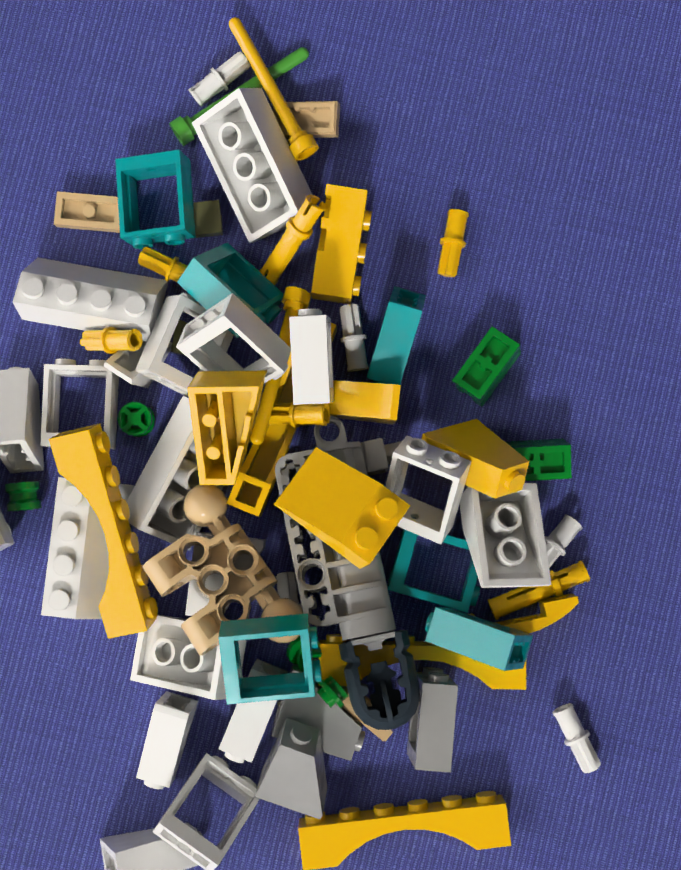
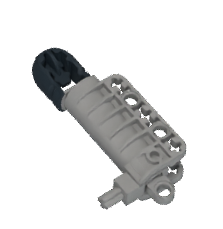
[275,416,420,730]

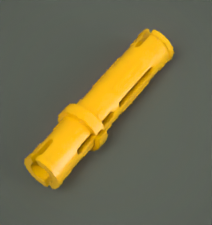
[259,194,326,285]
[487,560,590,620]

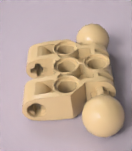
[142,485,303,656]

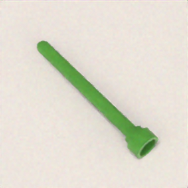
[169,47,309,146]

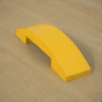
[469,593,579,633]

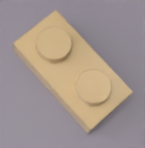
[54,191,120,233]

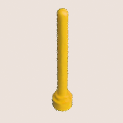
[229,17,319,161]
[250,286,311,445]

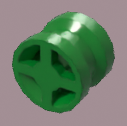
[118,402,156,437]
[5,481,42,512]

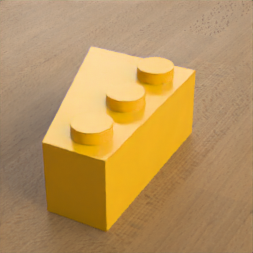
[311,184,372,304]
[187,370,267,485]

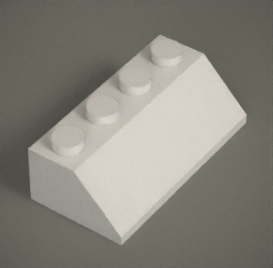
[192,88,318,243]
[13,258,168,342]
[127,396,252,551]
[41,477,134,619]

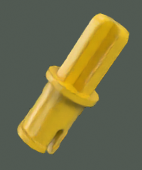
[437,209,469,277]
[138,247,188,282]
[80,327,143,354]
[269,401,330,428]

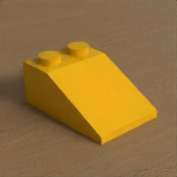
[274,447,410,569]

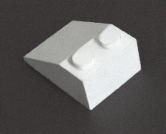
[460,483,551,588]
[130,615,246,700]

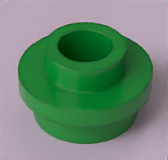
[317,675,349,709]

